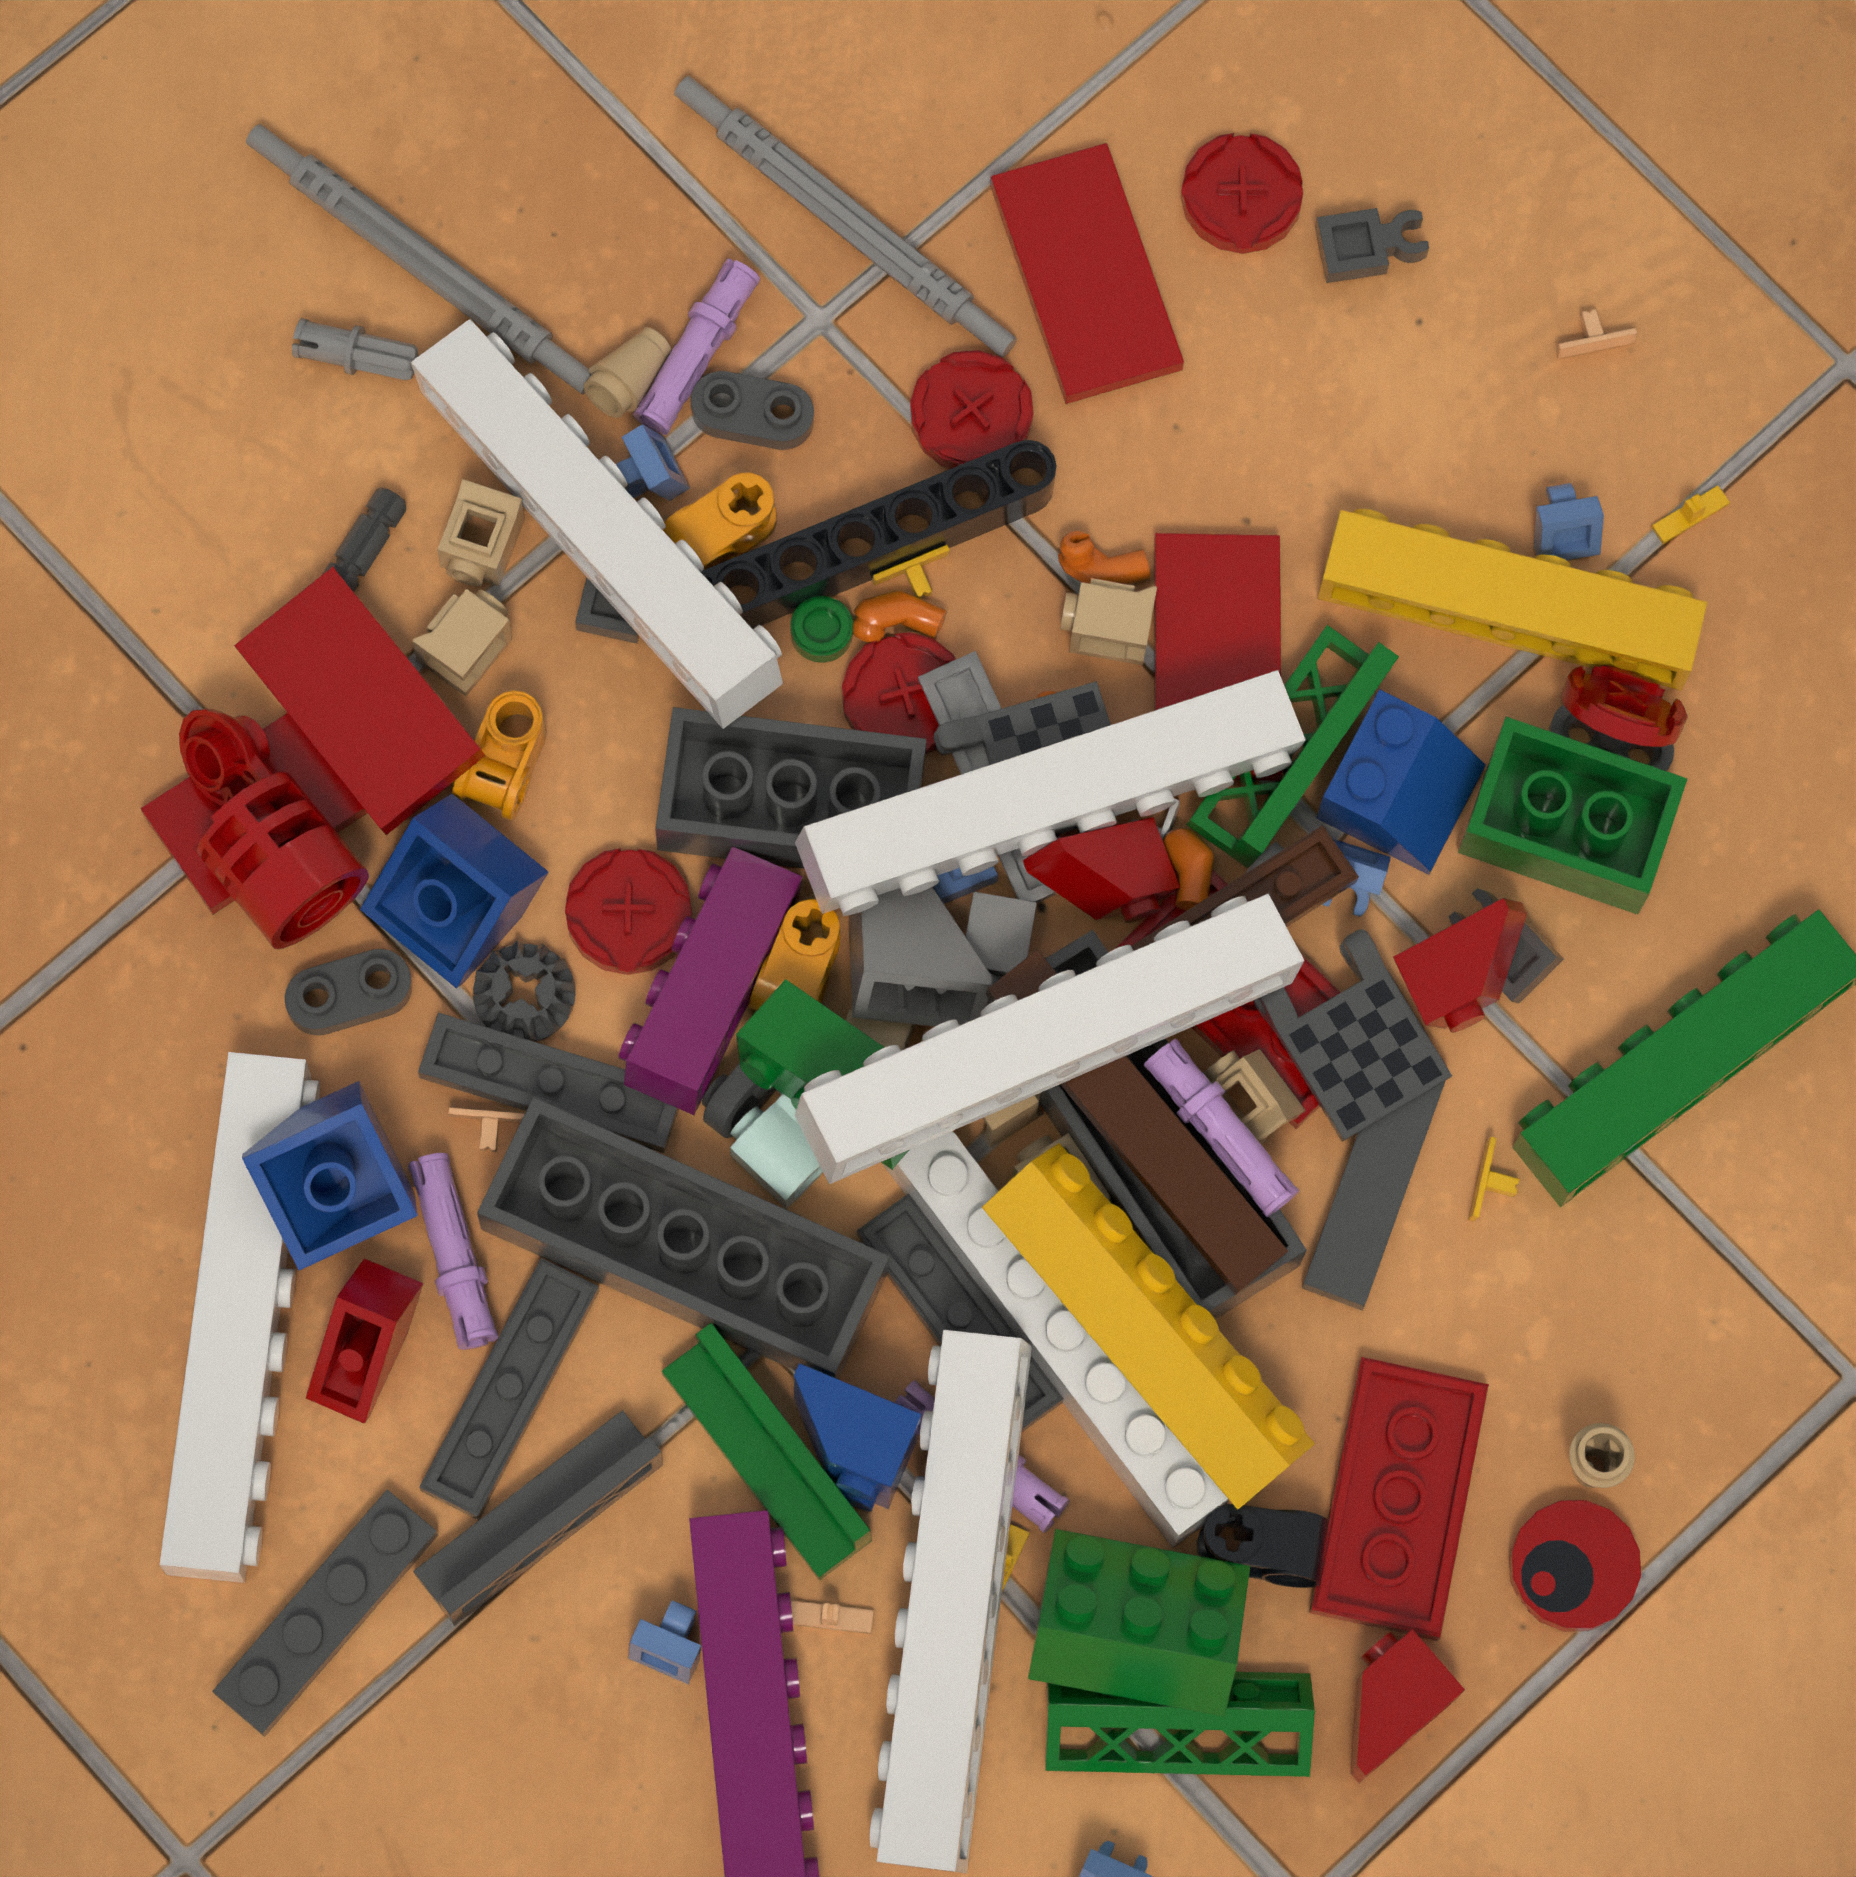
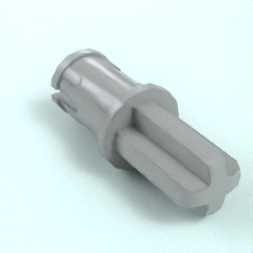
[292,318,419,380]

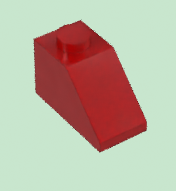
[1022,817,1180,923]
[1393,898,1527,1033]
[305,1258,424,1424]
[1350,1629,1465,1783]

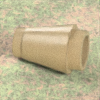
[584,327,672,418]
[1569,1423,1635,1488]

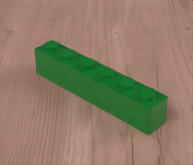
[1512,909,1856,1208]

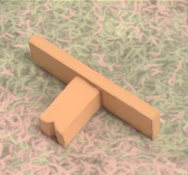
[1556,309,1637,359]
[448,1108,525,1152]
[791,1601,874,1634]

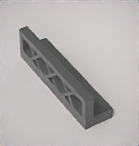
[413,1410,663,1626]

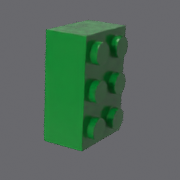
[1458,717,1688,915]
[1028,1529,1250,1717]

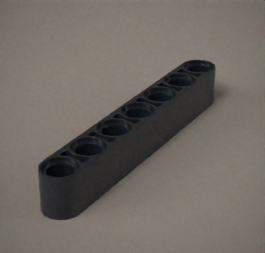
[701,440,1057,629]

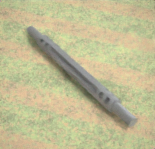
[674,76,1017,358]
[246,124,592,395]

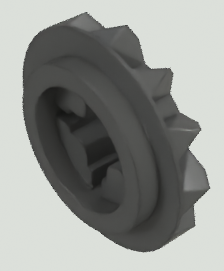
[473,941,576,1042]

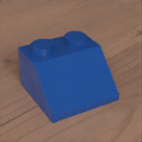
[1316,689,1486,875]
[360,794,549,988]
[242,1081,418,1271]
[794,1363,922,1511]

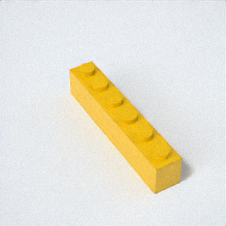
[1317,509,1708,691]
[982,1143,1315,1510]

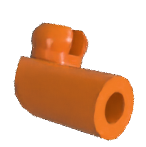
[1058,531,1150,585]
[853,591,947,643]
[1162,828,1214,911]

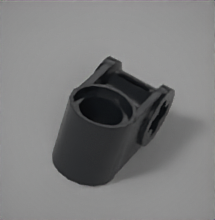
[1196,1504,1327,1588]

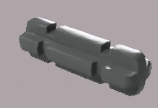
[322,487,406,592]

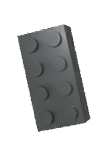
[655,707,926,869]

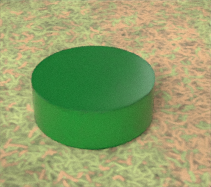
[790,596,853,663]

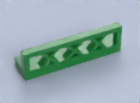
[1186,625,1399,868]
[662,1323,872,1581]
[1045,1671,1315,1777]

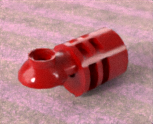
[179,709,369,949]

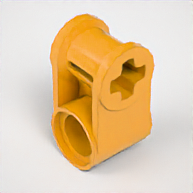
[663,472,777,570]
[452,690,546,821]
[749,899,841,1011]

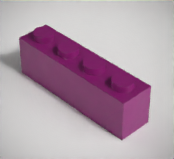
[619,846,803,1115]

